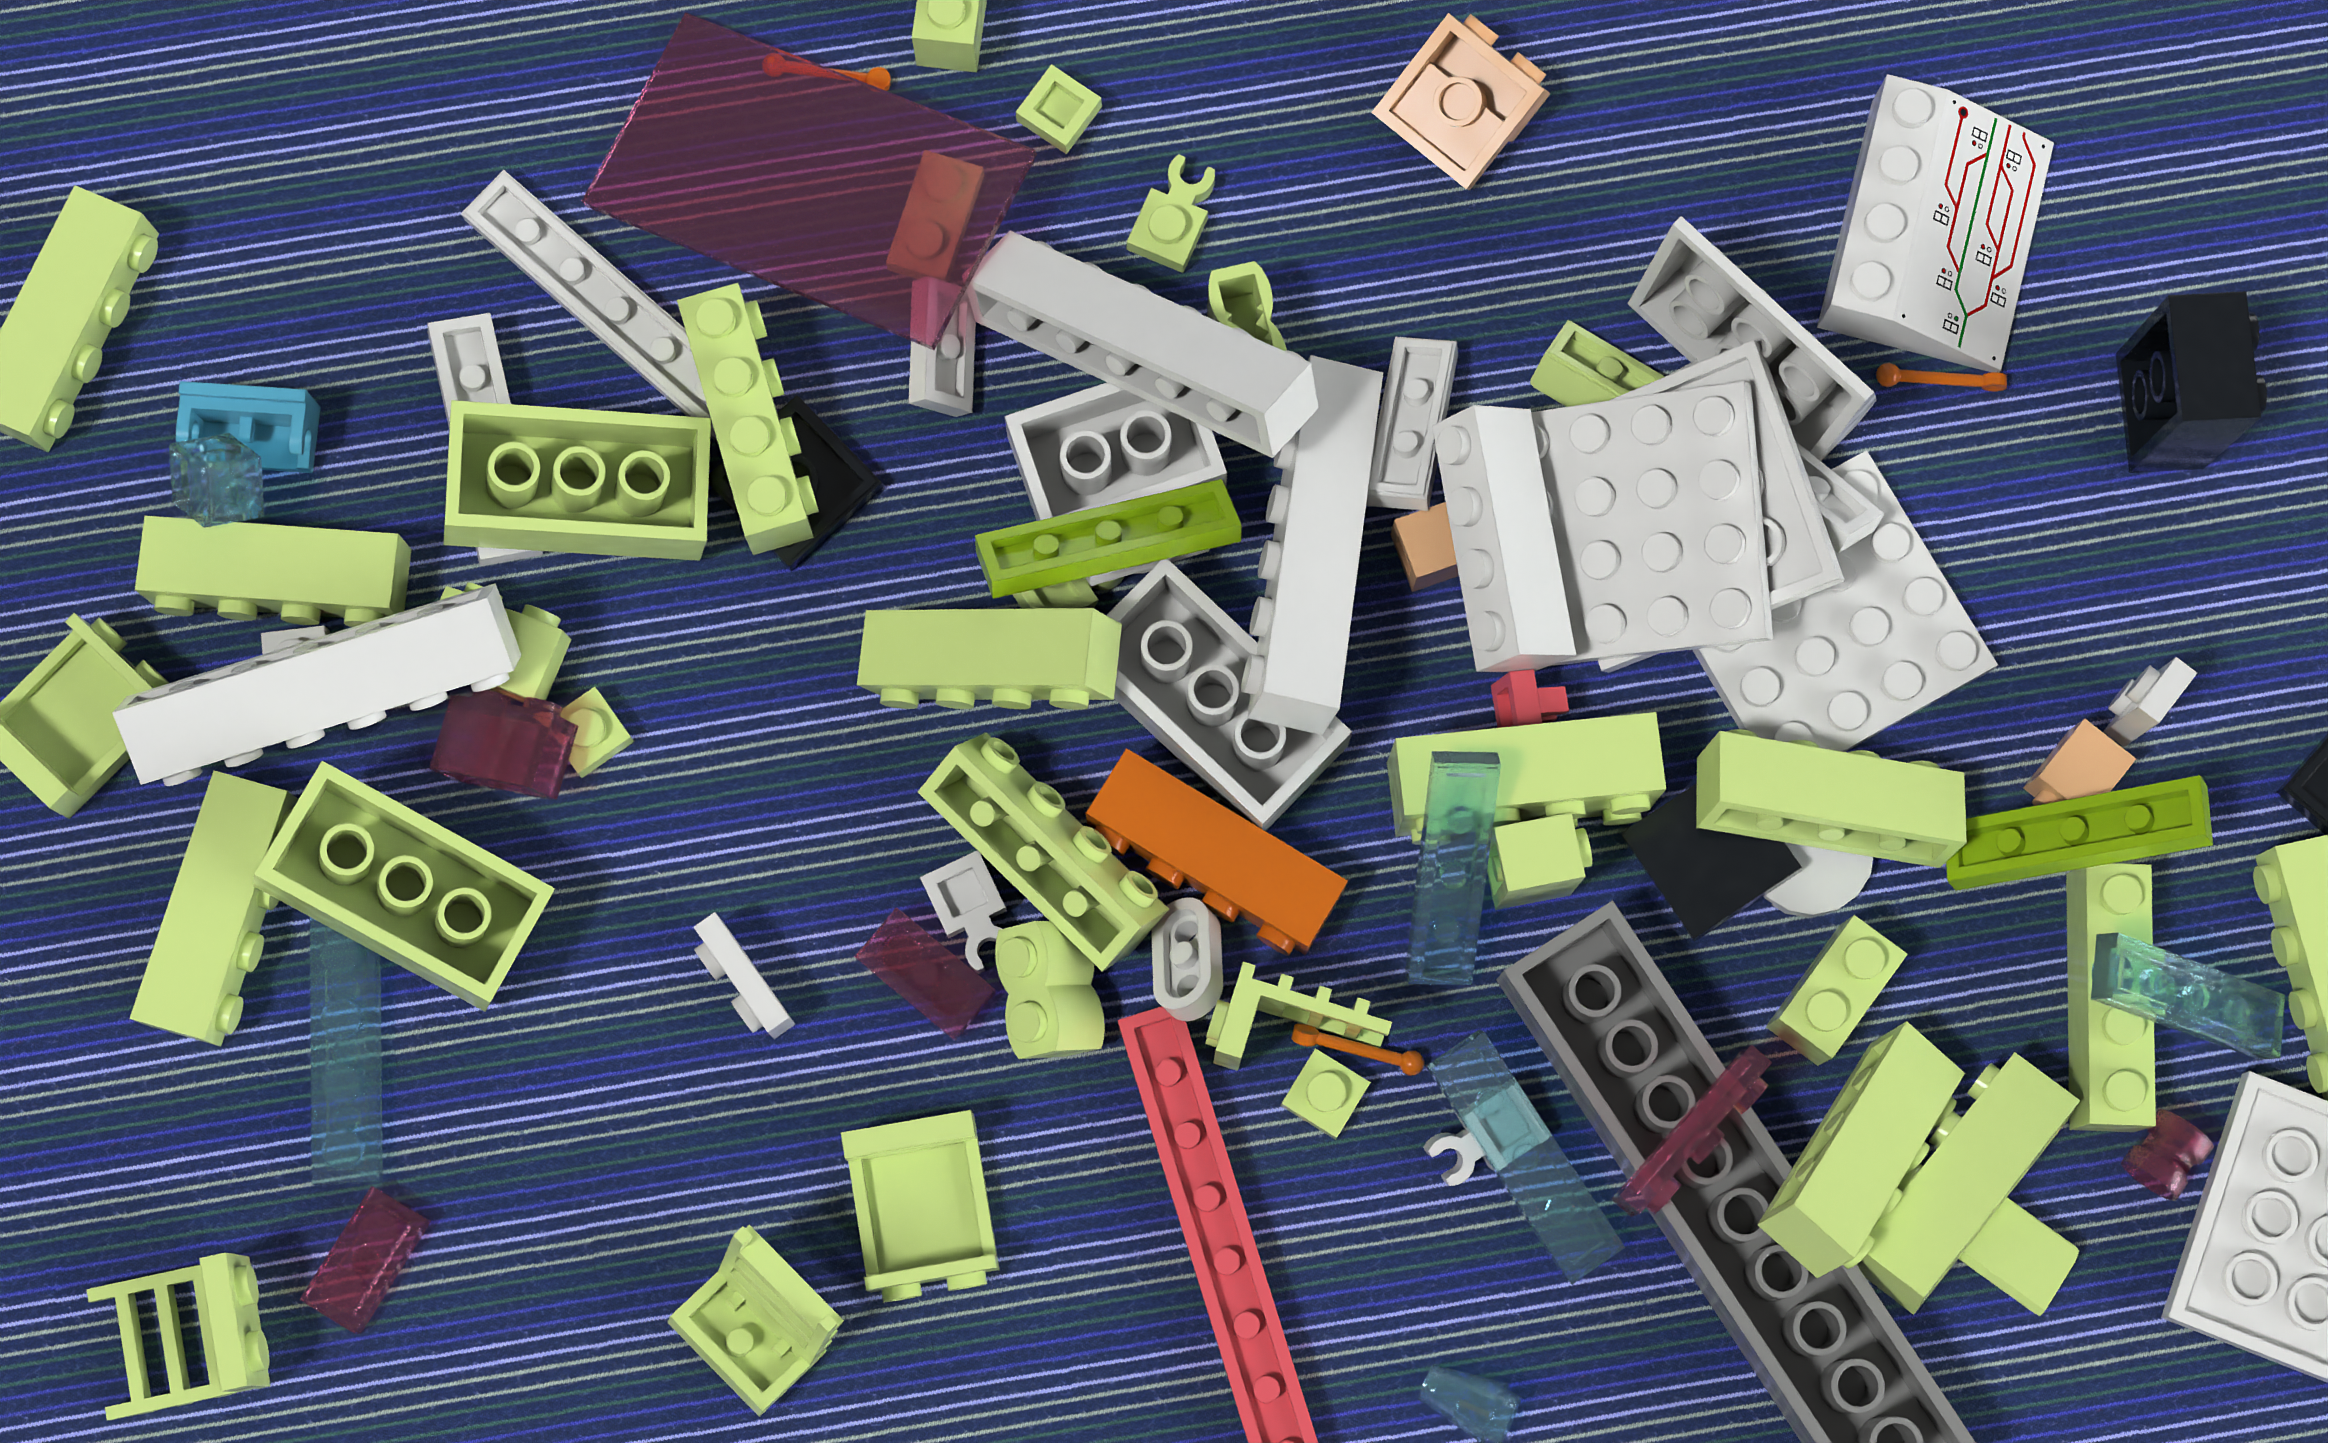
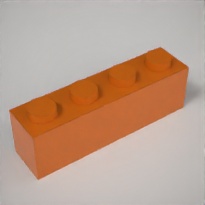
[1086,748,1348,956]

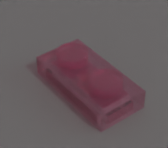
[854,907,996,1042]
[299,1186,432,1334]

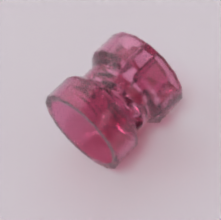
[2120,1109,2214,1201]

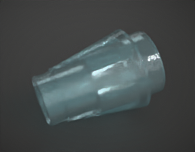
[1418,1364,1522,1443]

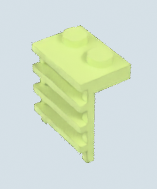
[1205,962,1392,1071]
[667,1225,844,1417]
[86,1252,271,1420]

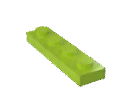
[975,479,1241,599]
[1946,775,2213,891]

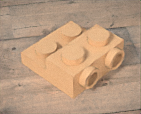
[1371,13,1551,190]

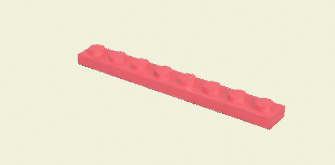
[1117,1006,1318,1443]

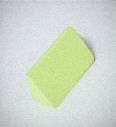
[1530,320,1665,407]
[1959,1198,2079,1316]

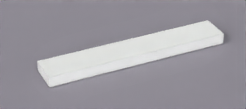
[461,170,718,443]

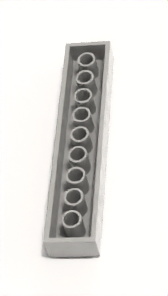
[1496,900,1976,1443]

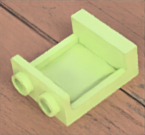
[0,613,169,819]
[841,1110,1000,1302]

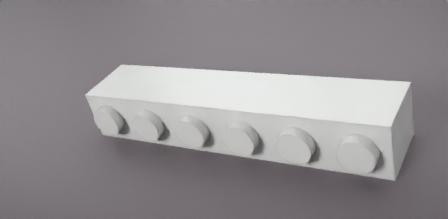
[963,231,1319,458]
[1241,355,1383,735]
[112,583,521,786]

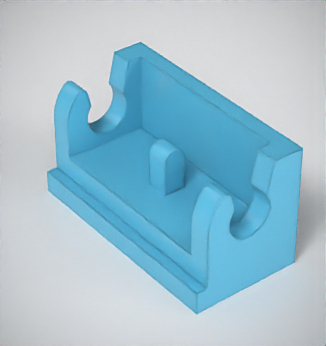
[176,381,321,473]

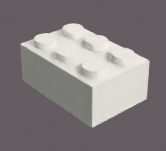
[1005,382,1227,521]

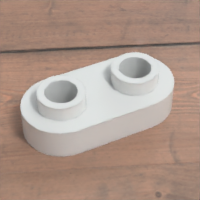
[1152,897,1223,1021]

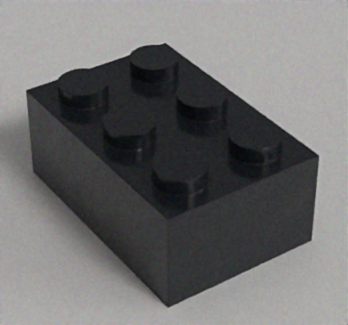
[2116,291,2267,473]

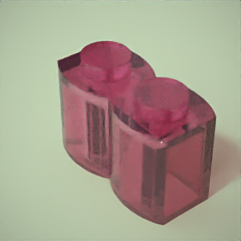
[429,690,578,800]

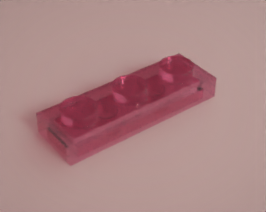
[1611,1045,1772,1217]

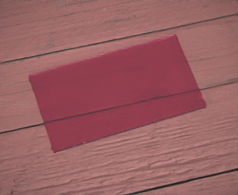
[582,12,1037,350]

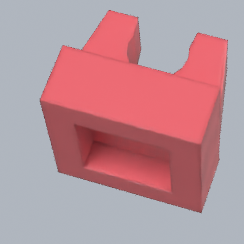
[1491,669,1569,728]

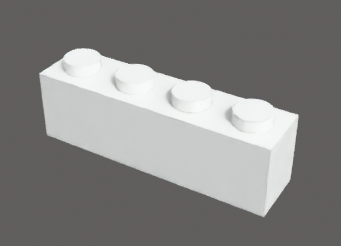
[1432,405,1576,672]

